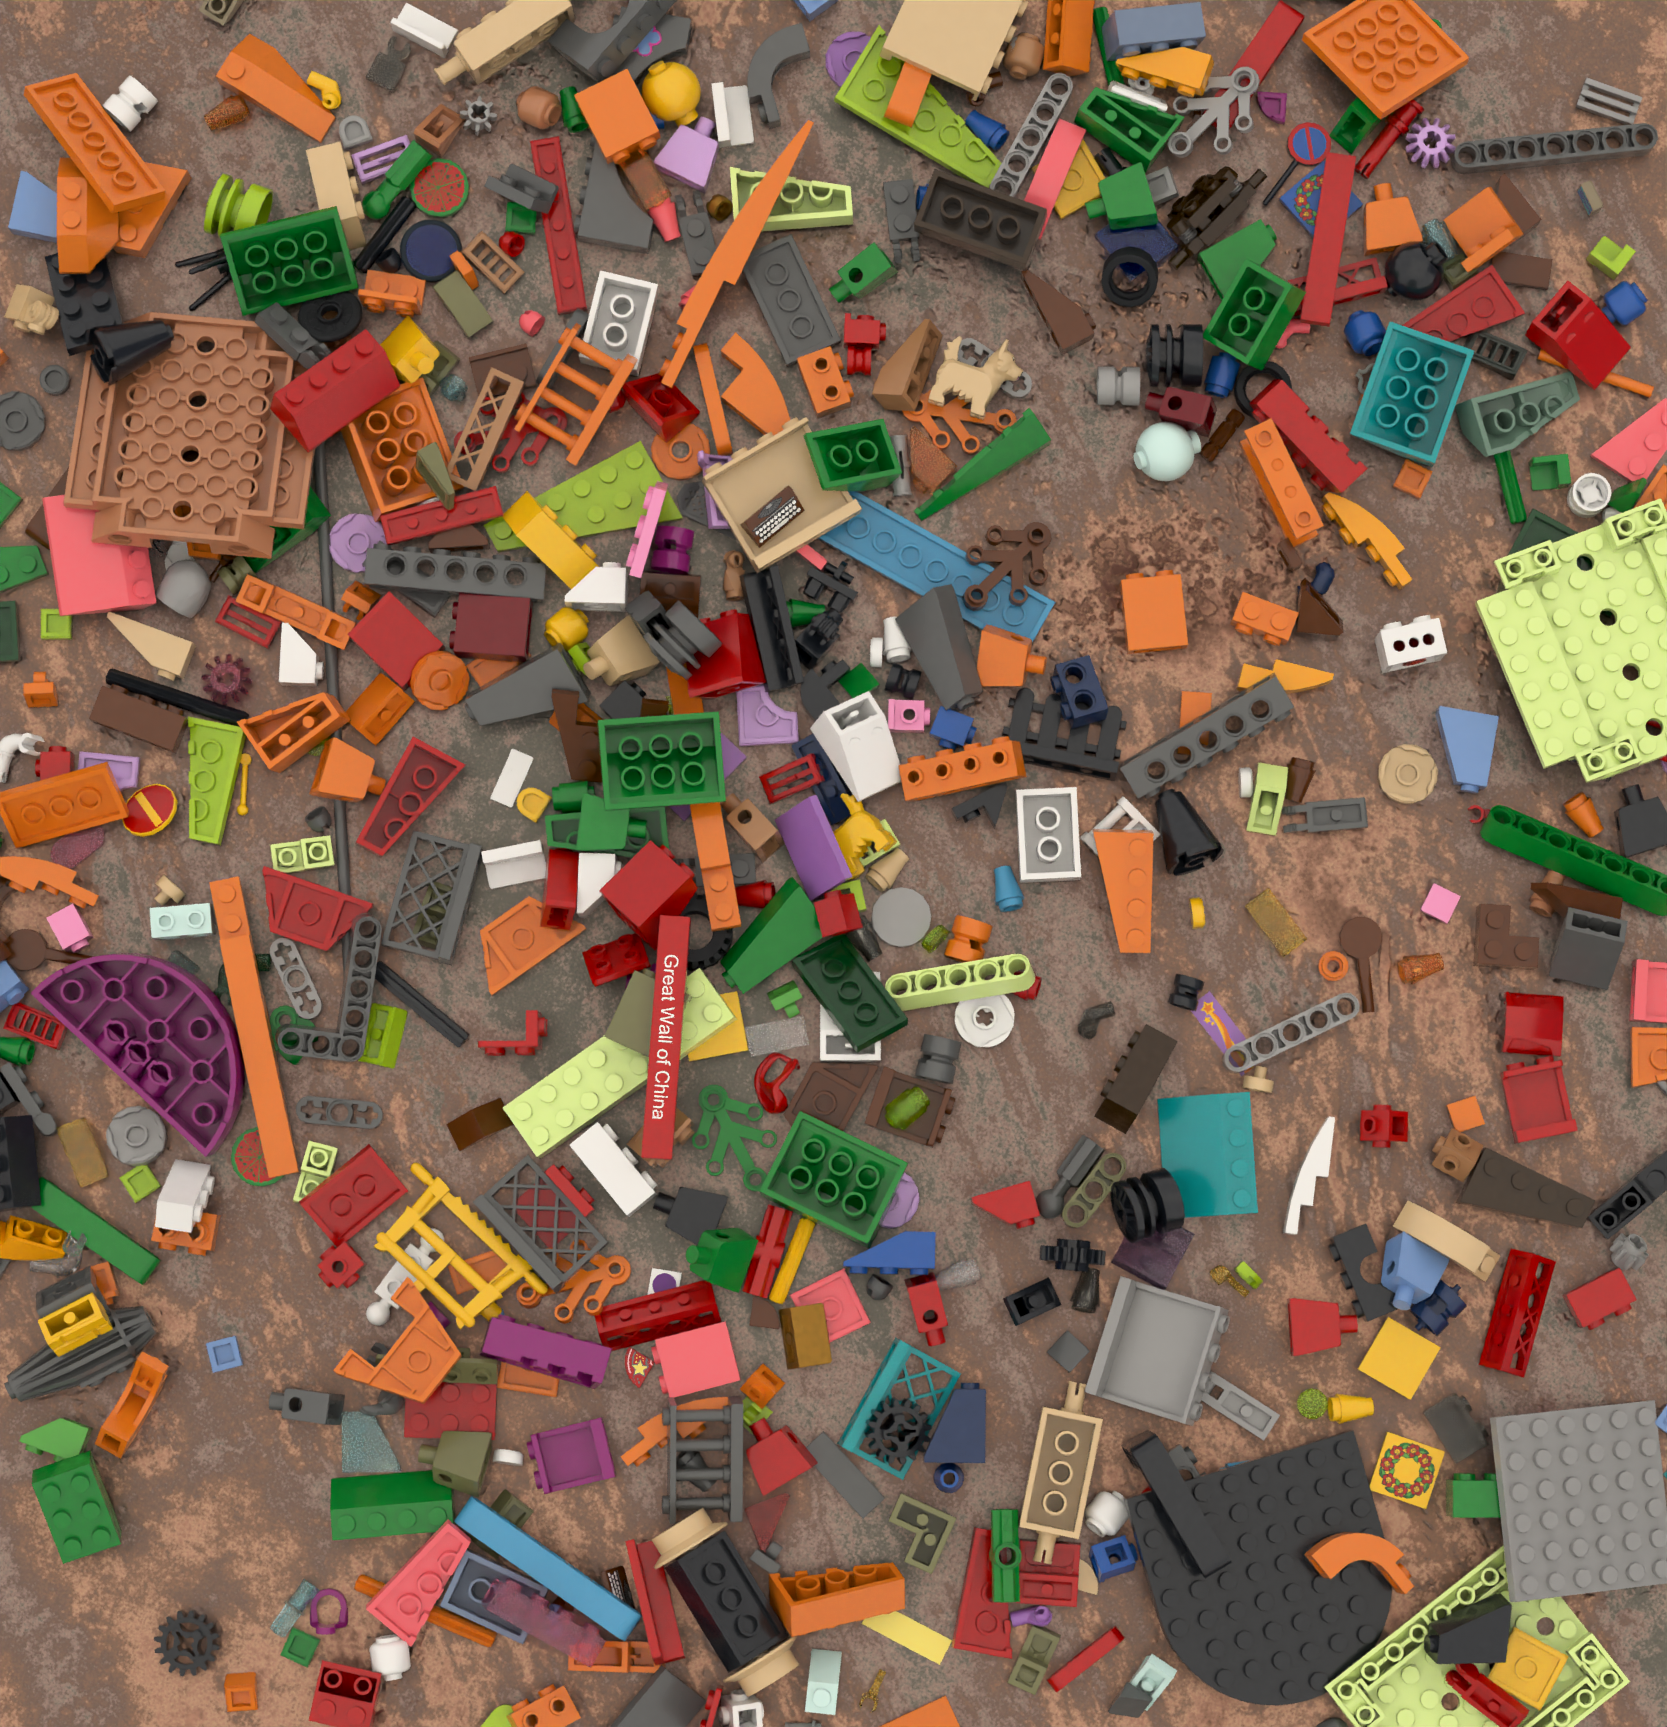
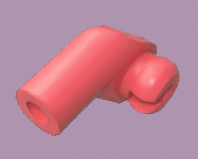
[1275,319,1310,349]

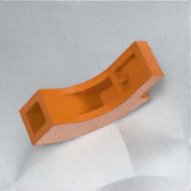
[95,1351,169,1459]
[1304,1532,1414,1594]

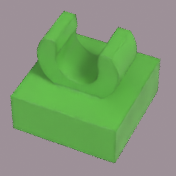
[767,980,803,1018]

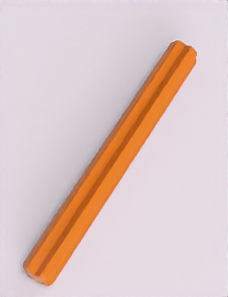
[354,1574,497,1647]

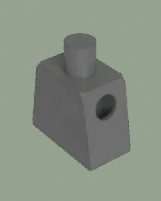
[269,1388,345,1425]

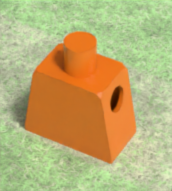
[1363,183,1423,256]
[977,624,1047,686]
[309,737,386,803]

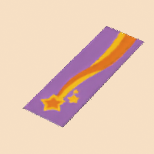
[1191,991,1256,1077]

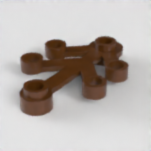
[963,522,1051,611]

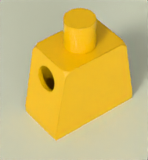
[380,315,440,384]

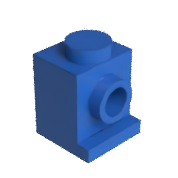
[1088,1535,1138,1583]

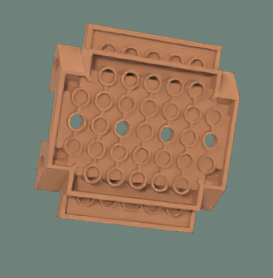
[63,312,315,559]

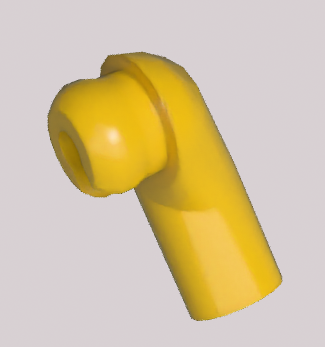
[307,71,342,110]

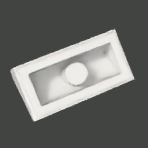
[1107,80,1168,112]

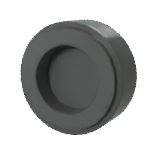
[39,365,71,396]

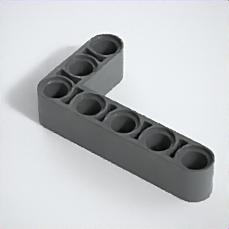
[275,913,382,1062]

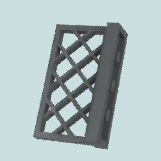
[381,830,483,966]
[473,1155,609,1294]

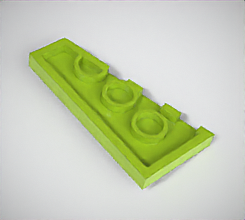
[188,716,246,846]

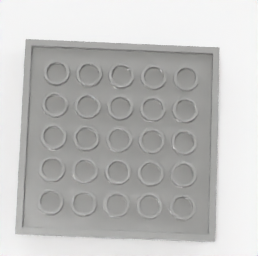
[1490,1400,1667,1602]

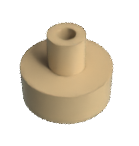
[154,875,186,906]
[1242,1066,1274,1093]

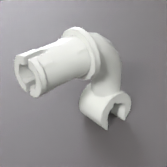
[0,733,45,783]

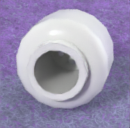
[1085,1491,1129,1537]
[369,1634,411,1681]

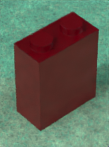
[449,593,534,663]

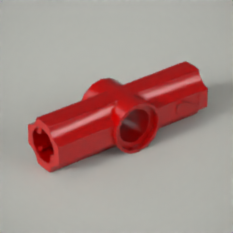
[742,1204,793,1299]

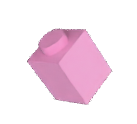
[47,904,94,953]

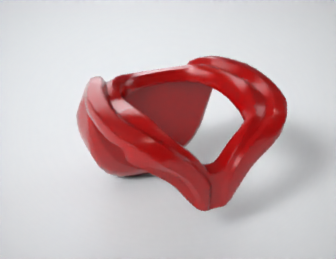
[754,1053,800,1114]

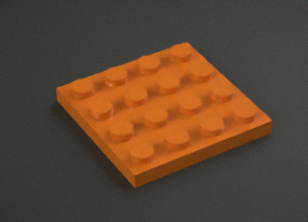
[1302,0,1470,120]

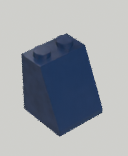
[923,1383,986,1463]

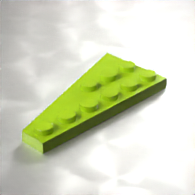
[834,25,1002,188]

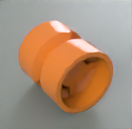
[944,915,993,963]

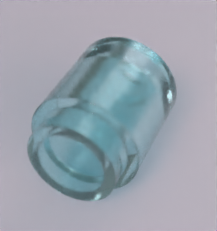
[1421,219,1458,262]

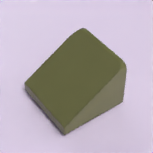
[1443,253,1478,292]

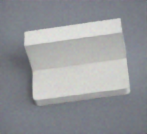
[390,3,459,58]
[711,82,754,148]
[481,840,546,889]

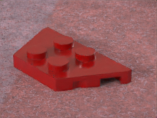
[262,866,374,952]

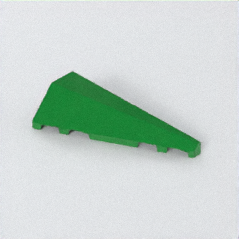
[914,408,1051,521]

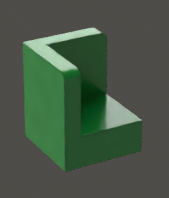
[1528,454,1571,491]

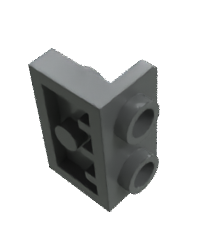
[484,164,559,214]

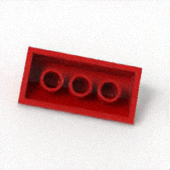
[270,329,400,453]

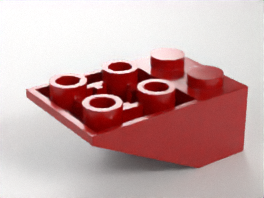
[1525,281,1631,390]

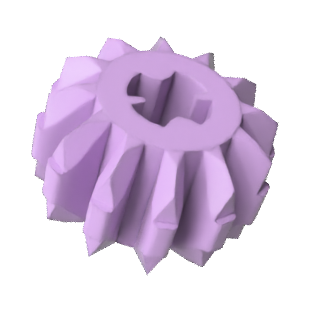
[1405,118,1456,168]

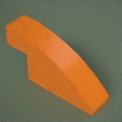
[721,332,790,435]

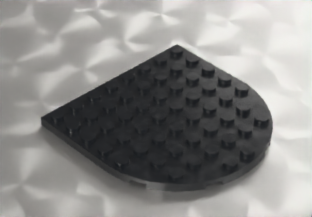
[1124,1430,1392,1706]

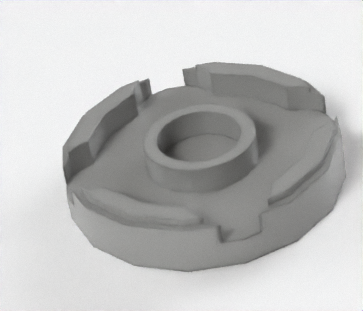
[871,887,931,948]
[106,1106,167,1167]

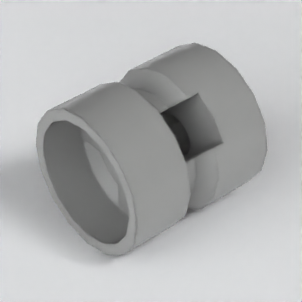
[1097,366,1140,406]

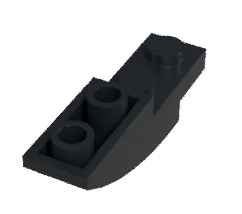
[1588,1150,1667,1240]

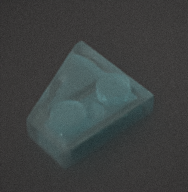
[342,1411,402,1473]

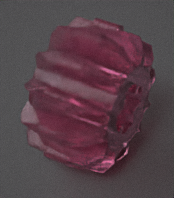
[201,654,253,705]

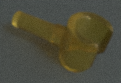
[1209,1265,1250,1297]
[859,1669,886,1713]

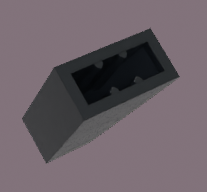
[1424,1594,1512,1664]

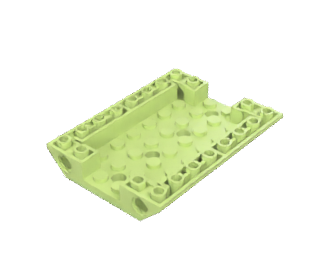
[1324,1545,1630,1727]

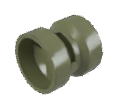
[217,556,258,595]

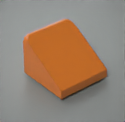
[224,1672,258,1712]

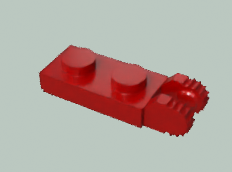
[1445,1663,1530,1727]

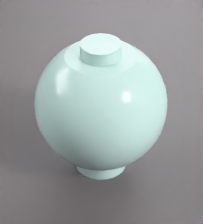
[1133,422,1201,481]

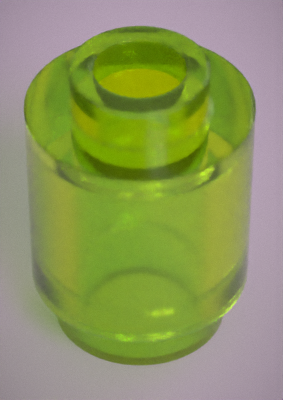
[885,1086,930,1130]

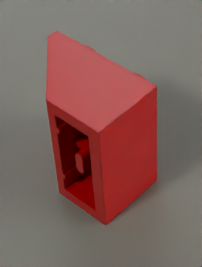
[308,1660,382,1727]

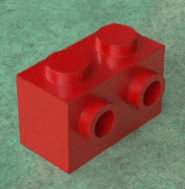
[1562,1267,1637,1330]

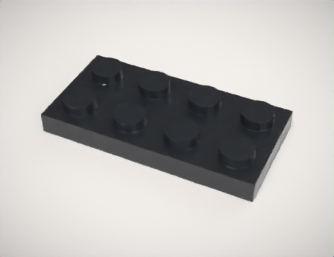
[45,253,123,356]

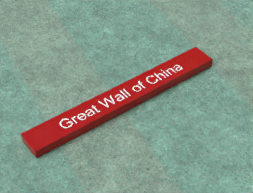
[641,915,691,1160]

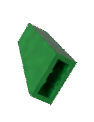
[720,877,822,994]

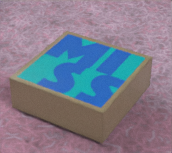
[1577,180,1603,217]

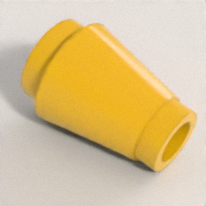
[1327,1394,1374,1424]

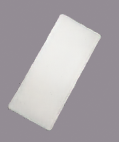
[490,749,533,807]

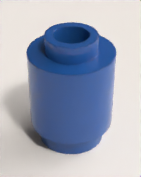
[1204,352,1240,398]

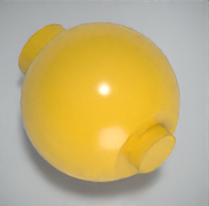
[642,61,701,127]

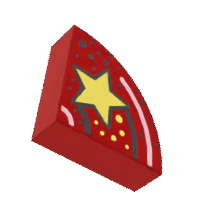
[625,1347,655,1388]

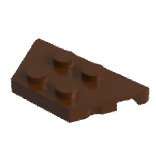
[784,1062,879,1131]

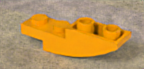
[1321,492,1412,591]
[0,1215,67,1260]

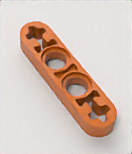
[693,343,733,456]

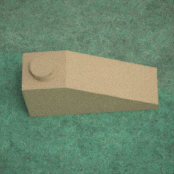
[107,612,196,681]

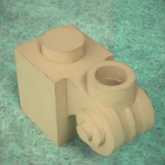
[4,284,59,335]

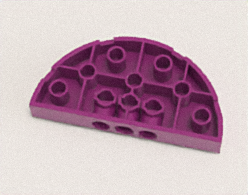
[31,953,244,1157]

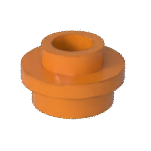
[1318,951,1348,981]

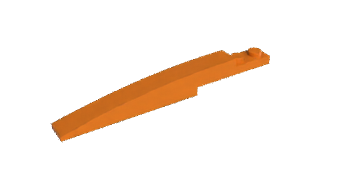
[659,120,814,388]
[666,663,742,932]
[209,876,299,1178]

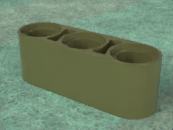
[1061,1153,1126,1228]

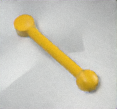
[237,753,252,816]

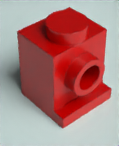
[844,313,886,350]

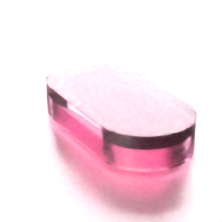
[50,825,106,869]

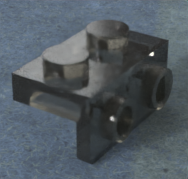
[1422,1393,1489,1464]

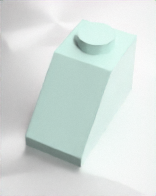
[805,1648,842,1715]

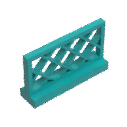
[837,1337,961,1480]

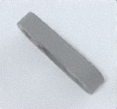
[958,338,1032,400]
[270,938,323,1020]

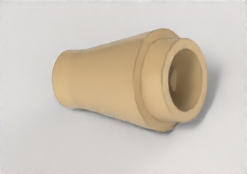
[865,847,909,892]

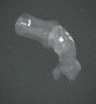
[30,1231,87,1278]

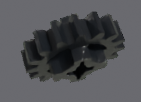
[1039,1239,1106,1272]
[865,1397,932,1464]
[154,1610,221,1676]

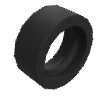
[1101,247,1159,307]
[1234,361,1292,418]

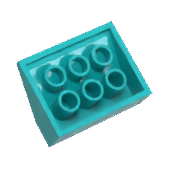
[1349,322,1474,467]
[1157,1092,1258,1218]

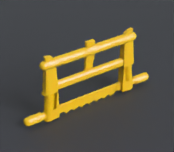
[374,1163,548,1330]

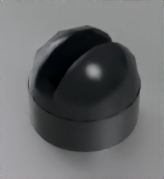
[375,248,402,273]

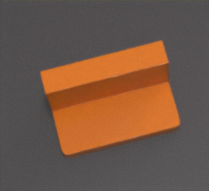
[346,673,415,746]

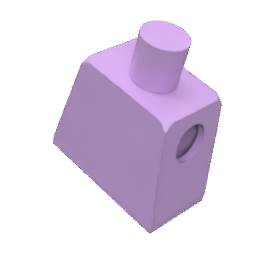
[653,116,719,194]

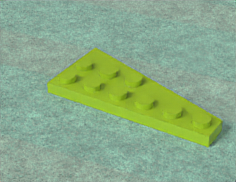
[484,441,683,553]

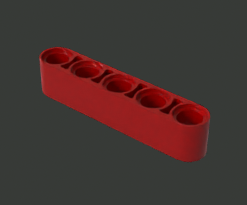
[1202,0,1305,130]

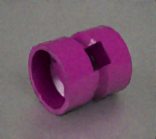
[651,525,694,574]

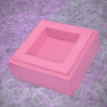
[1420,883,1461,924]

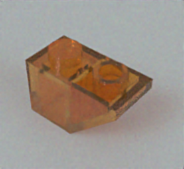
[618,149,672,210]

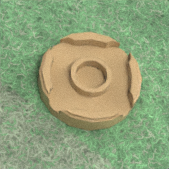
[1377,744,1438,804]

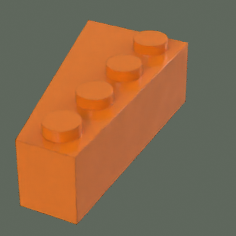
[1092,829,1154,953]
[769,1562,905,1637]

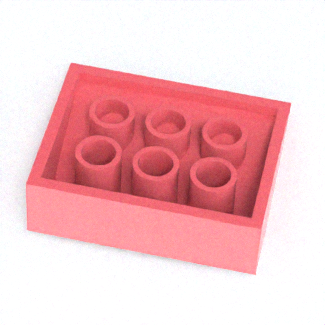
[42,494,156,616]

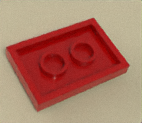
[299,1144,408,1248]
[404,1382,497,1440]

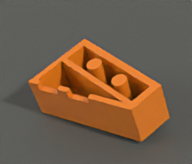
[113,162,192,258]

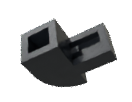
[801,659,850,723]

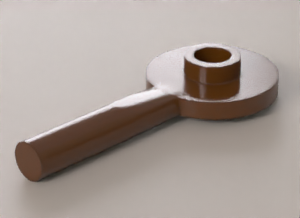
[1340,917,1382,1013]
[6,929,94,971]

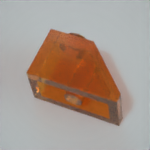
[910,426,957,496]

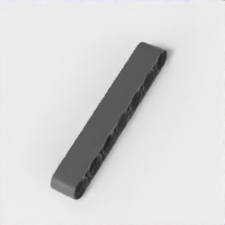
[1451,123,1658,174]

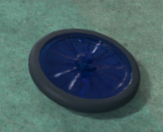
[400,220,462,282]

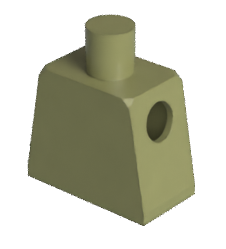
[418,1431,493,1497]

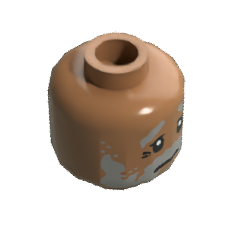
[1003,33,1044,80]

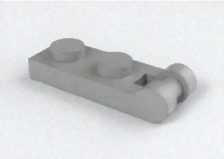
[1201,1370,1280,1441]

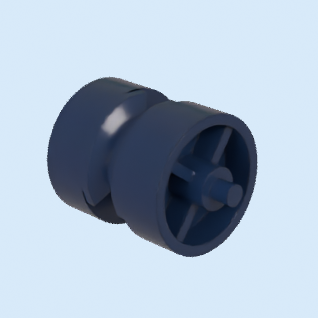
[1409,1280,1467,1336]

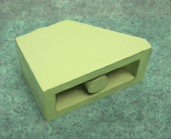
[1246,763,1288,836]

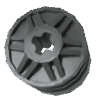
[643,600,723,680]

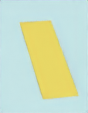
[862,1611,952,1665]

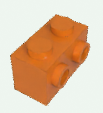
[797,346,854,419]
[1230,592,1299,646]
[506,1683,581,1727]

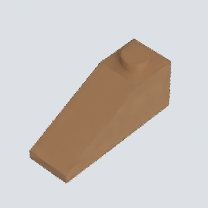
[872,319,943,411]

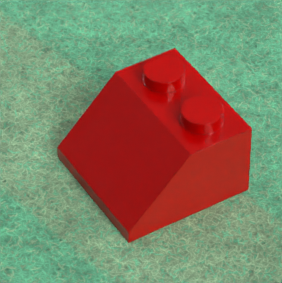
[970,1181,1040,1229]

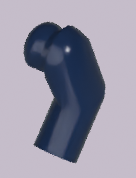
[1297,562,1335,595]

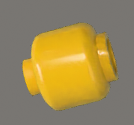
[544,607,589,651]

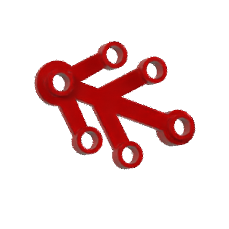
[454,392,567,473]

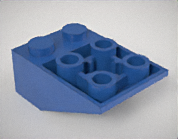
[843,1231,936,1275]

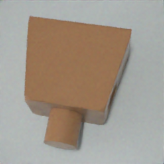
[721,793,785,863]

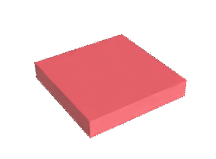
[790,1269,871,1343]

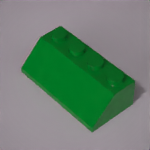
[330,1470,456,1541]

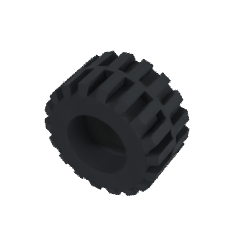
[680,893,733,970]

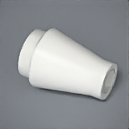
[883,617,912,663]

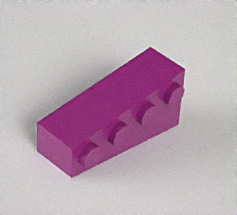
[479,1314,612,1390]

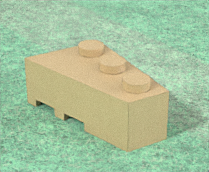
[306,142,367,250]

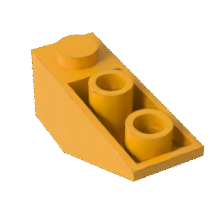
[1116,47,1214,97]

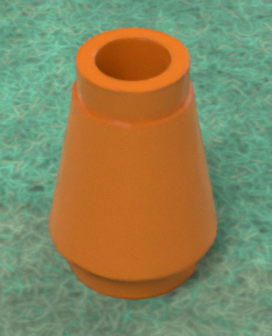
[1563,792,1604,838]

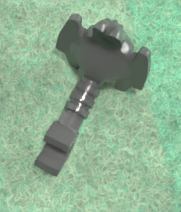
[359,1343,404,1417]

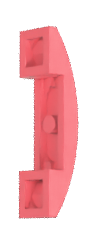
[1024,118,1087,240]

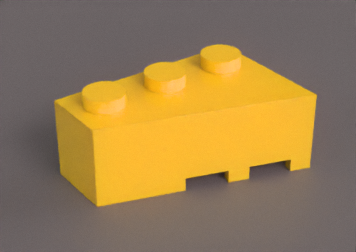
[503,491,599,589]

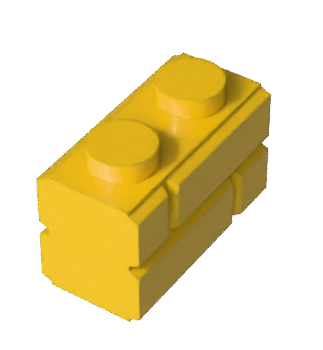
[38,1292,113,1357]

